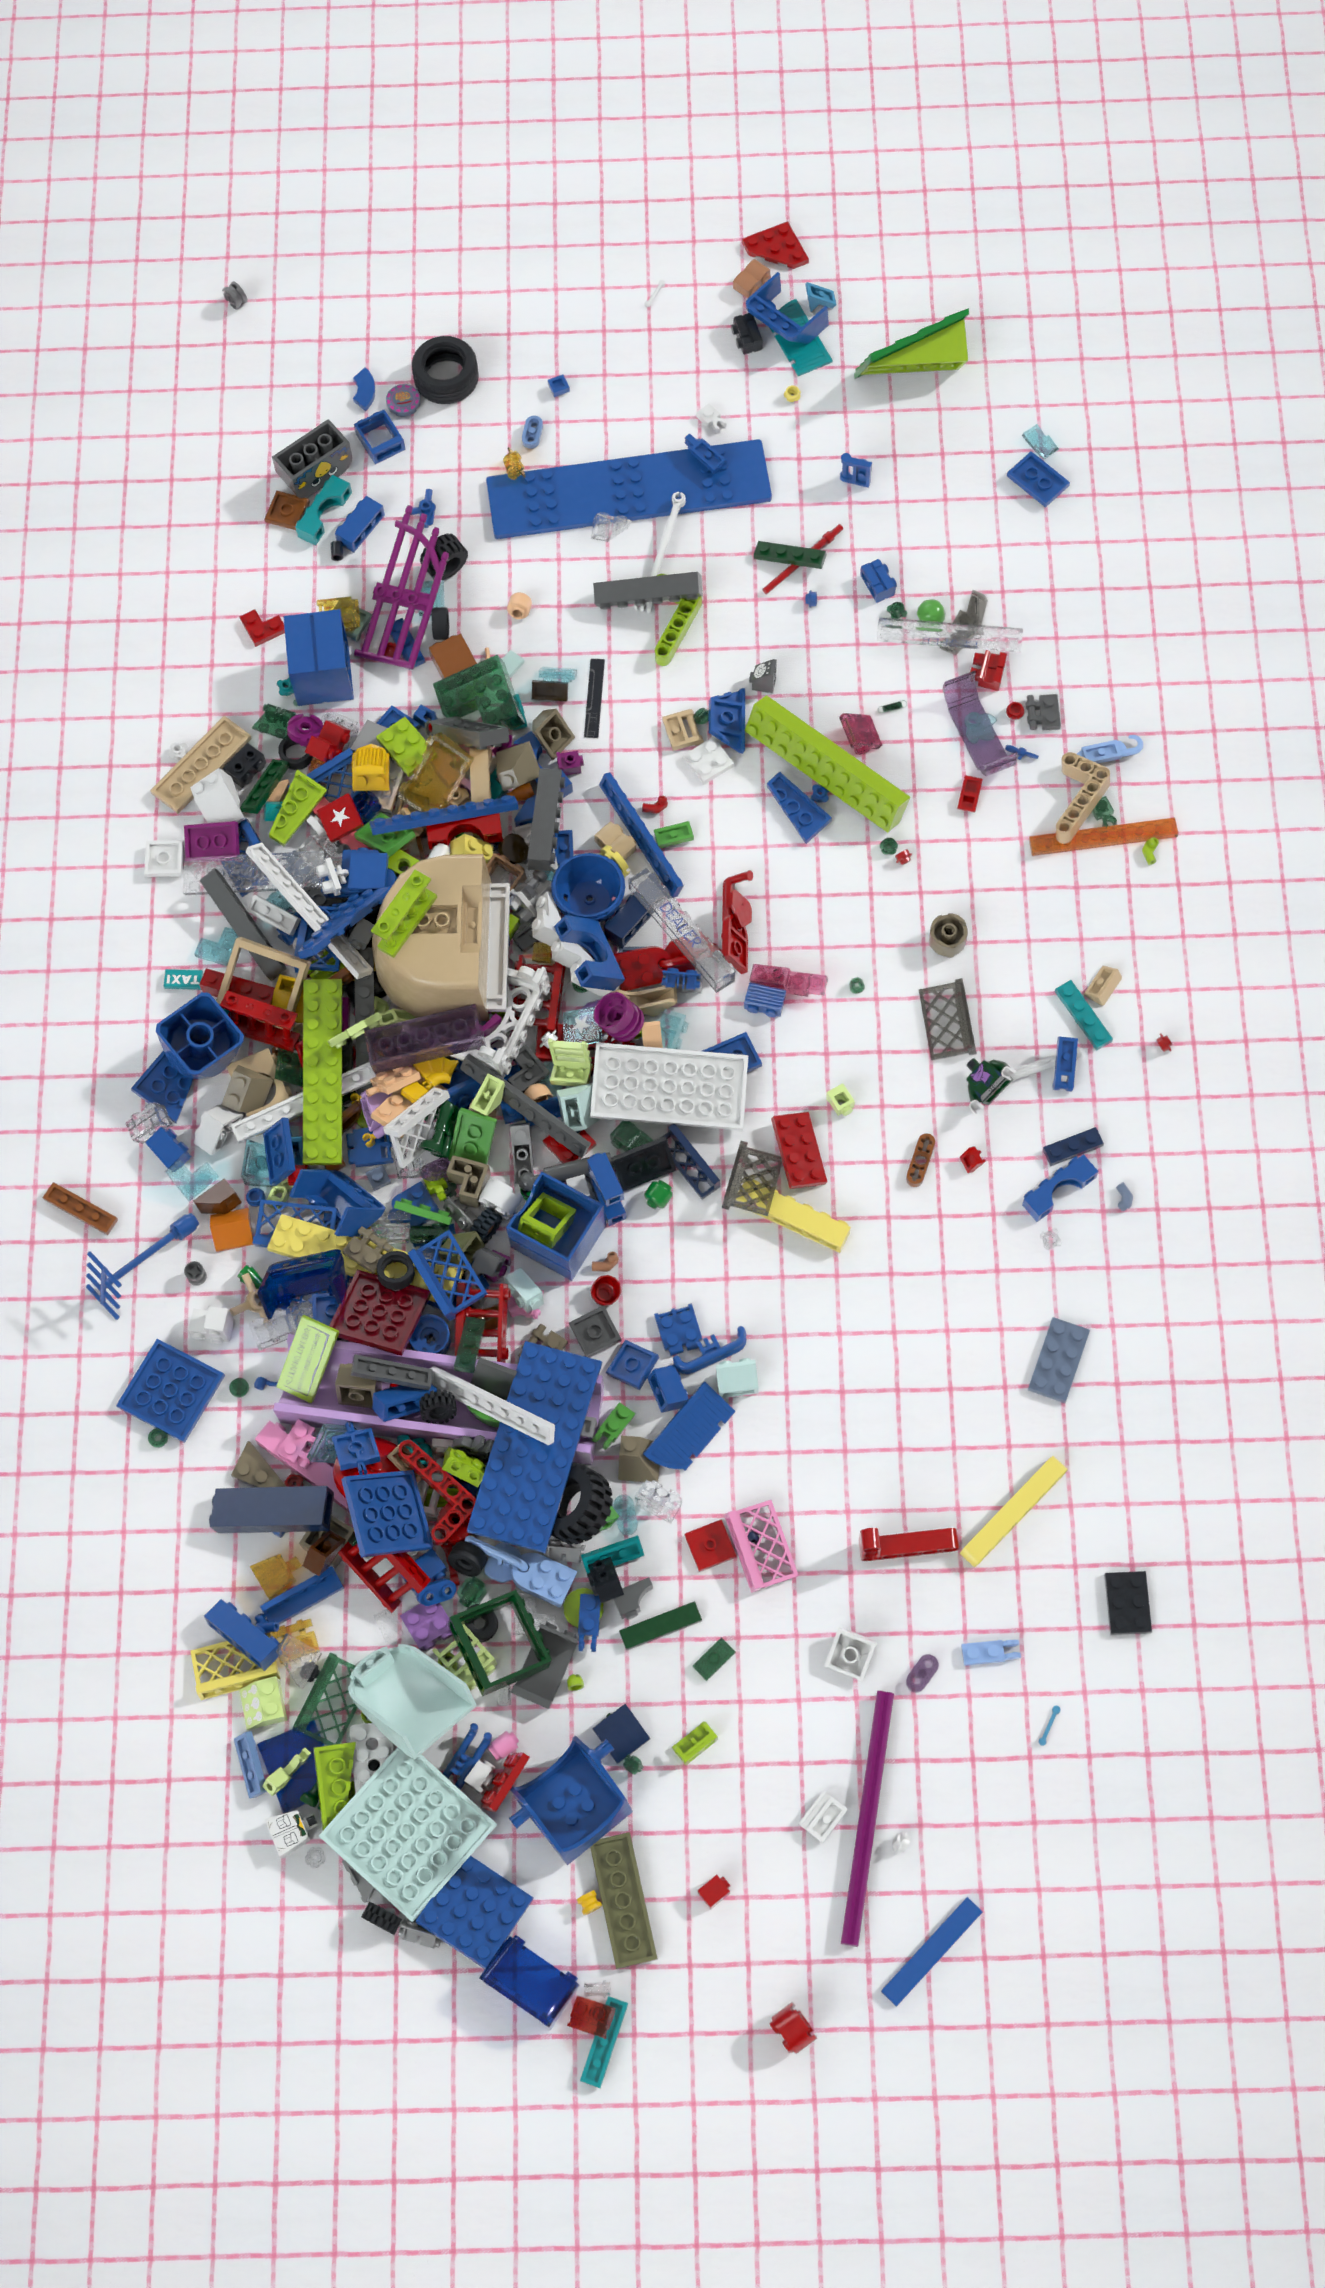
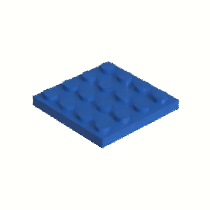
[116,1339,225,1443]
[341,1470,434,1557]
[416,1855,534,1970]

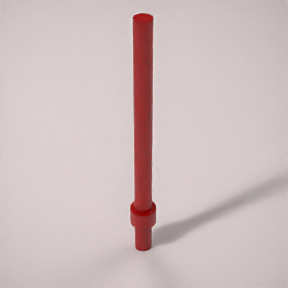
[762,524,843,594]

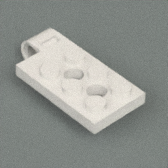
[349,1723,394,1794]

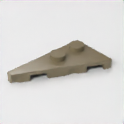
[231,1441,287,1488]

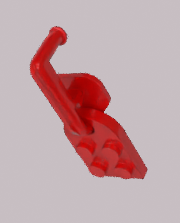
[721,870,753,974]
[614,938,721,991]

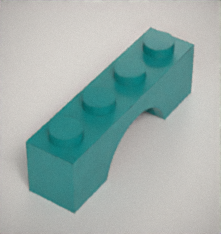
[295,475,352,546]

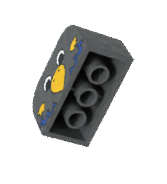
[272,419,352,498]

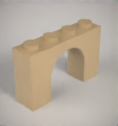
[227,1048,298,1136]

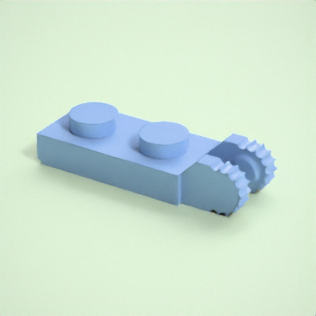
[961,1640,1021,1666]

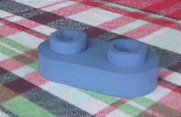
[522,416,543,449]

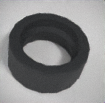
[278,736,314,770]
[376,1251,415,1290]

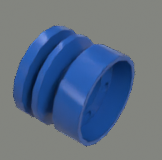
[409,1314,451,1355]

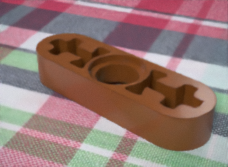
[906,1133,935,1187]

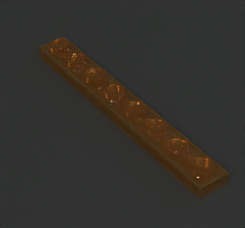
[1029,818,1178,856]

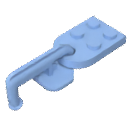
[464,1536,577,1608]

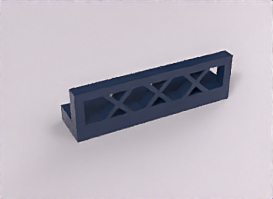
[660,1124,721,1200]

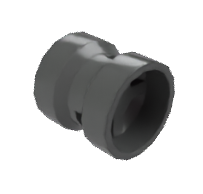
[184,1261,207,1286]

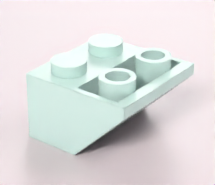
[557,1083,600,1131]
[716,1358,759,1398]

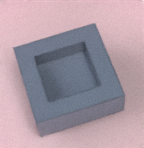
[365,1165,391,1191]

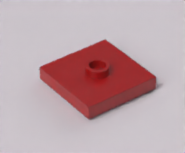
[684,1519,737,1572]

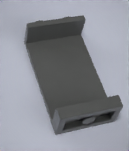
[511,1621,579,1709]

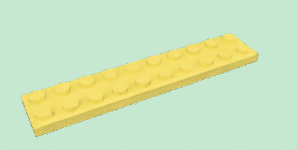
[267,1214,464,1302]

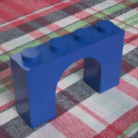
[554,915,625,991]
[587,1152,627,1226]

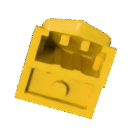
[352,744,390,791]

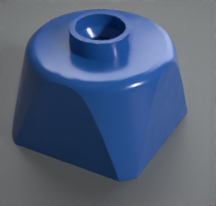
[156,992,244,1079]

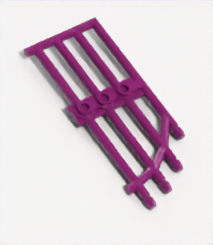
[354,505,449,670]

